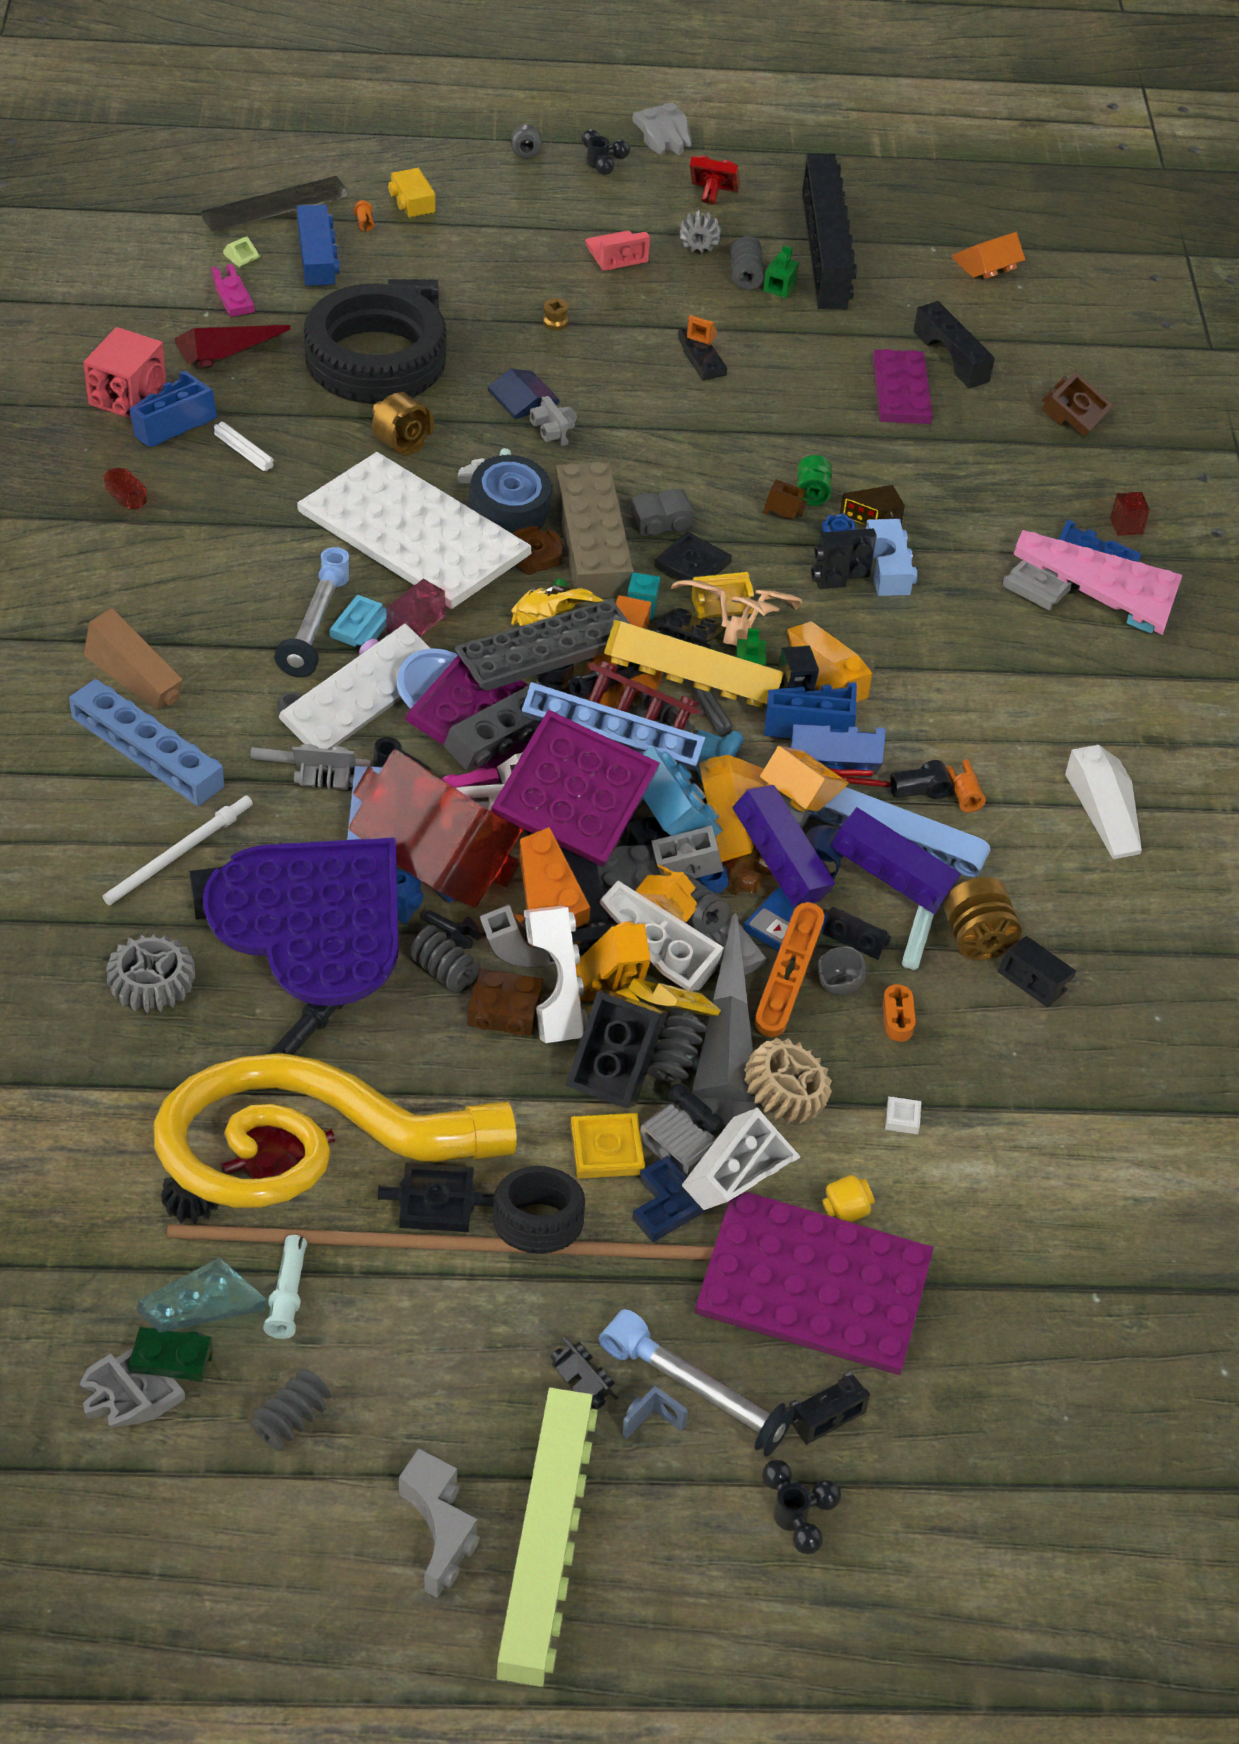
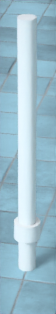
[102,795,253,905]

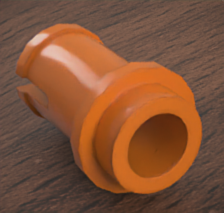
[353,200,374,231]

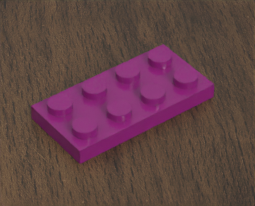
[873,349,932,424]

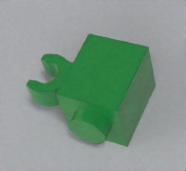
[763,245,799,298]
[735,628,766,666]

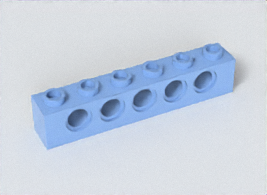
[522,682,705,770]

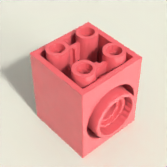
[83,327,166,419]

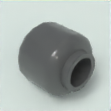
[511,124,542,159]

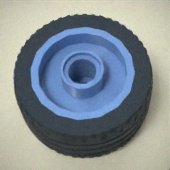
[468,454,552,534]

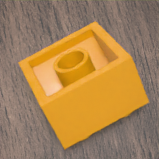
[760,746,849,812]

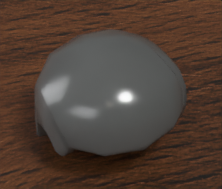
[818,947,867,995]

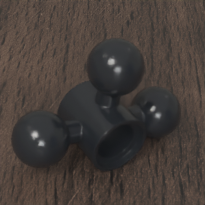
[582,129,630,175]
[762,1460,841,1554]

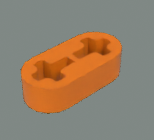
[882,984,916,1042]

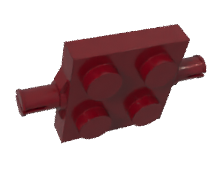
[220,1126,336,1179]

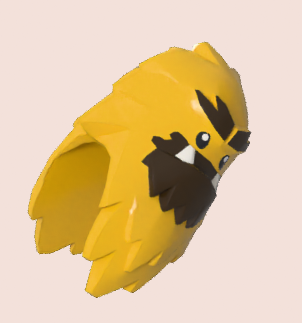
[511,585,604,627]

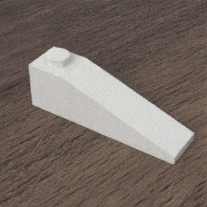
[1065,745,1142,859]

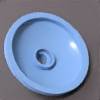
[397,648,458,709]

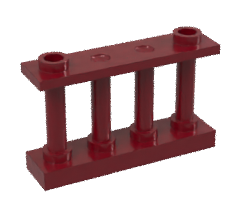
[588,661,704,730]

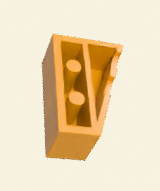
[575,921,651,1003]

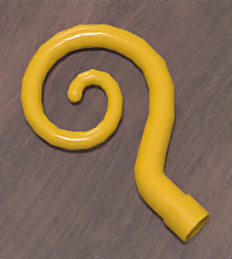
[153,1053,517,1208]

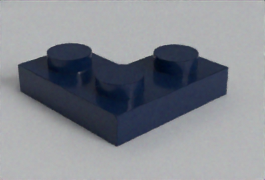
[632,1155,708,1242]

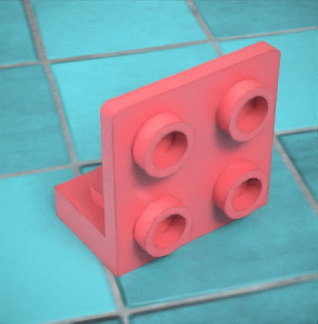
[585,230,650,271]

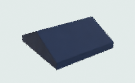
[488,369,560,420]

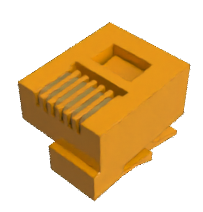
[636,864,698,922]

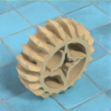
[744,1038,832,1124]

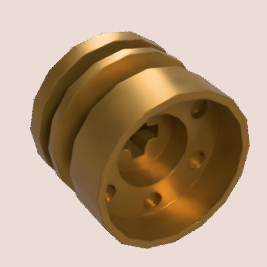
[943,877,1022,960]

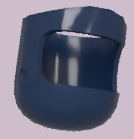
[806,825,844,879]

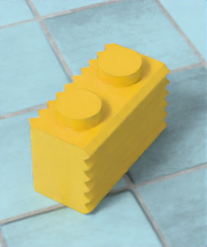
[388,168,435,218]

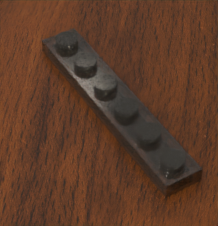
[202,176,347,232]

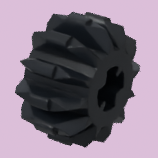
[161,1178,219,1225]

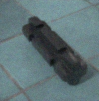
[667,1084,724,1135]

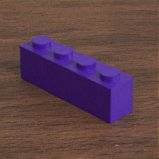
[732,785,836,908]
[831,807,961,914]

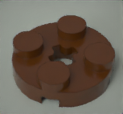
[512,526,563,575]

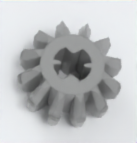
[679,210,721,254]

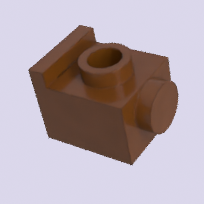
[763,479,807,519]

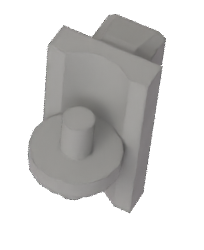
[530,396,577,446]

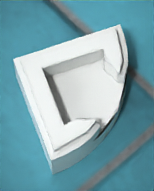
[458,459,484,483]

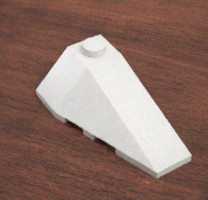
[600,881,724,991]

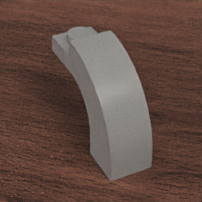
[480,905,555,967]

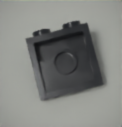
[811,528,877,589]

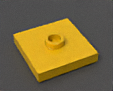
[570,1113,645,1179]

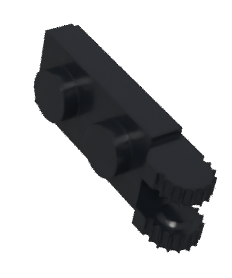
[678,328,727,381]

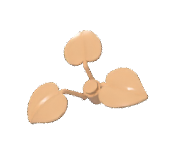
[671,580,802,646]

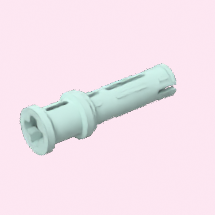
[263,1235,307,1339]

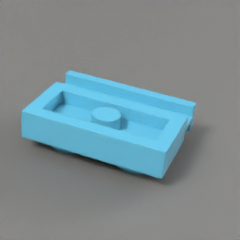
[330,595,394,647]

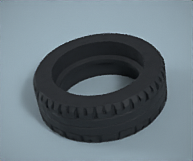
[304,283,446,404]

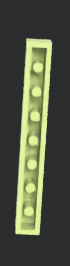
[497,1388,598,1687]

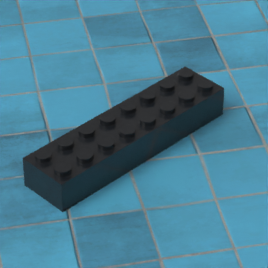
[802,153,857,310]

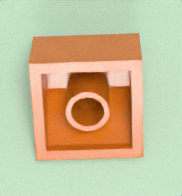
[952,232,1025,279]

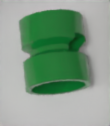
[797,455,832,506]

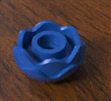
[822,513,857,532]

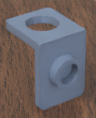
[622,1386,688,1439]

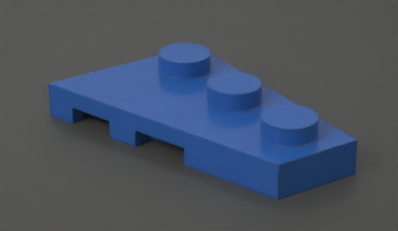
[1059,519,1141,562]

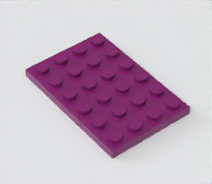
[694,1191,934,1375]

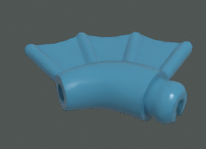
[695,730,744,783]

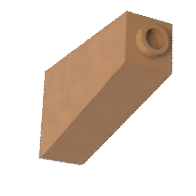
[84,608,183,710]

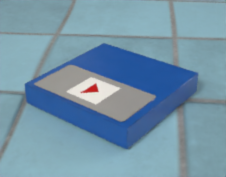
[743,887,829,961]

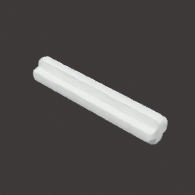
[214,421,274,472]

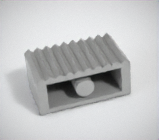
[640,1104,715,1177]

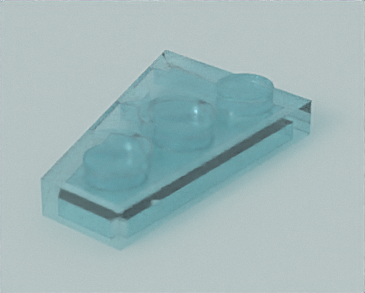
[136,1257,267,1332]

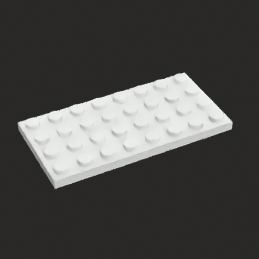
[297,452,531,609]

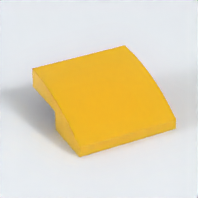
[628,978,721,1016]

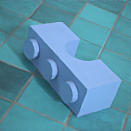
[866,519,917,596]

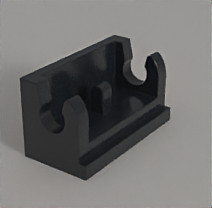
[998,936,1077,1008]
[785,1371,870,1445]

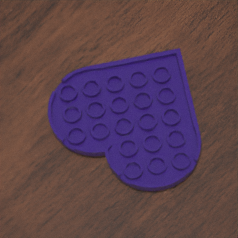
[203,837,399,1006]

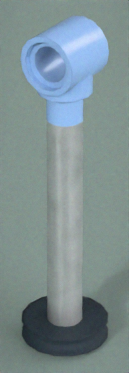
[274,547,349,677]
[599,1309,794,1456]

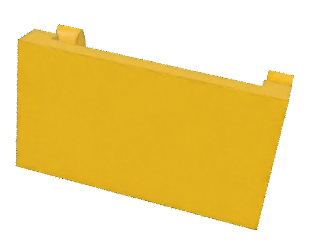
[691,572,754,619]

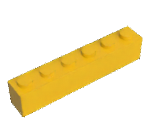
[604,620,784,708]

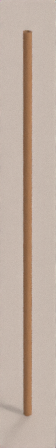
[167,1224,714,1261]

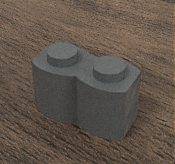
[631,489,694,536]

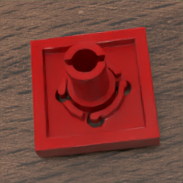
[689,155,740,205]

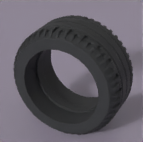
[493,1166,585,1254]

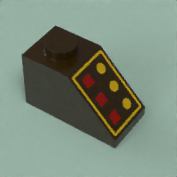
[840,485,905,526]

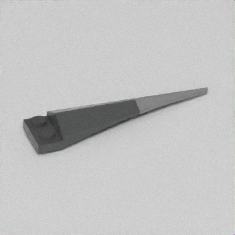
[692,913,757,1133]

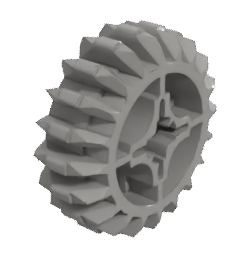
[106,932,195,1014]

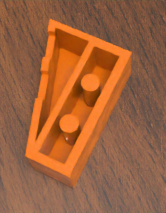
[520,827,590,947]

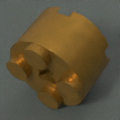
[372,392,434,455]

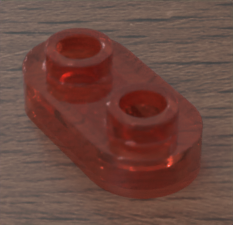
[104,468,147,509]

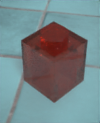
[1110,492,1150,536]

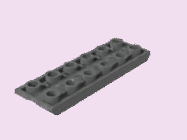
[455,598,630,690]

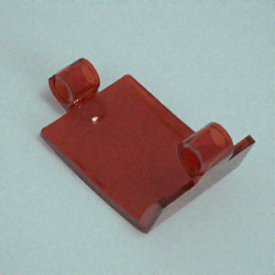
[348,749,523,907]

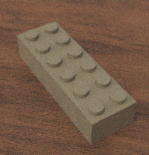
[555,462,633,598]

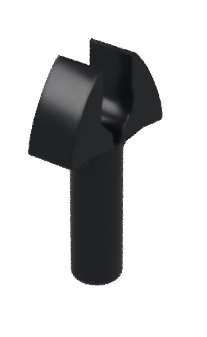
[423,910,479,949]

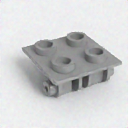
[292,744,356,790]

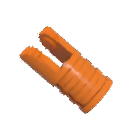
[946,759,986,812]

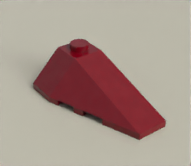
[175,325,291,368]

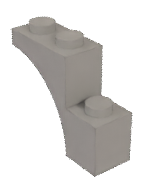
[399,1448,480,1598]

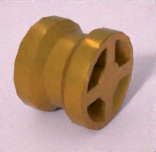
[543,298,569,330]

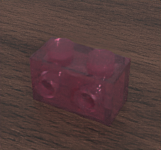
[386,578,446,637]

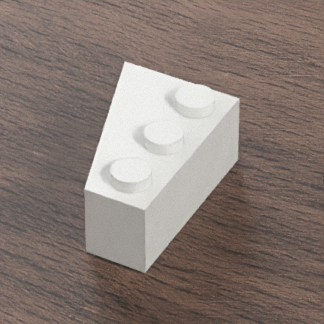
[682,1108,800,1210]

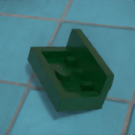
[129,1327,213,1382]

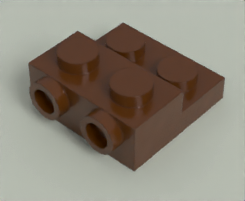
[1041,371,1114,437]
[467,968,543,1036]

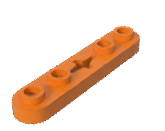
[754,902,824,1038]

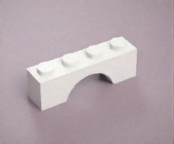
[524,905,588,1043]

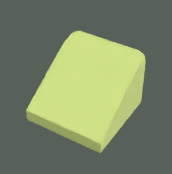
[223,236,260,267]

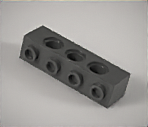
[443,681,541,771]

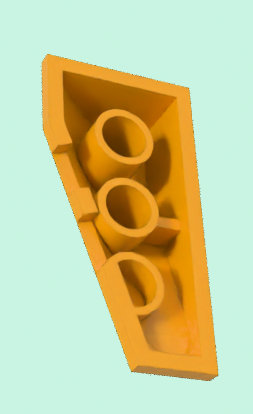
[787,621,873,702]
[699,754,768,862]

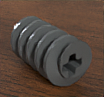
[731,236,763,290]
[684,873,729,934]
[410,925,480,993]
[648,1008,707,1083]
[251,1369,331,1451]

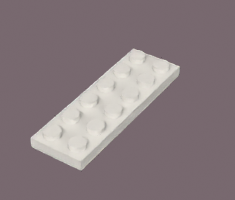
[279,623,431,749]

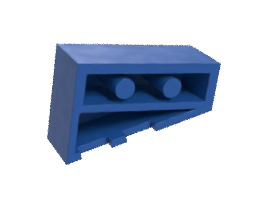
[130,370,217,447]
[764,682,857,738]

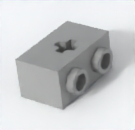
[651,826,723,878]

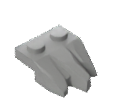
[632,103,692,155]
[79,1347,185,1428]

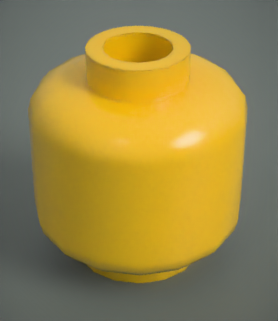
[822,1175,875,1223]

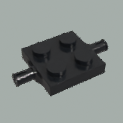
[377,1163,494,1232]

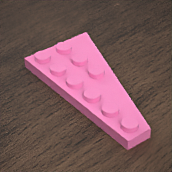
[1014,530,1182,635]

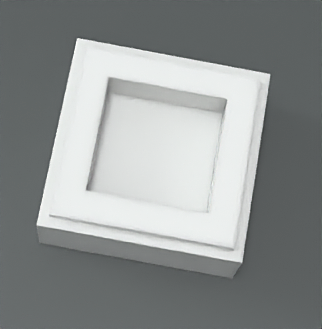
[885,1097,921,1134]

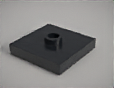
[654,531,732,587]

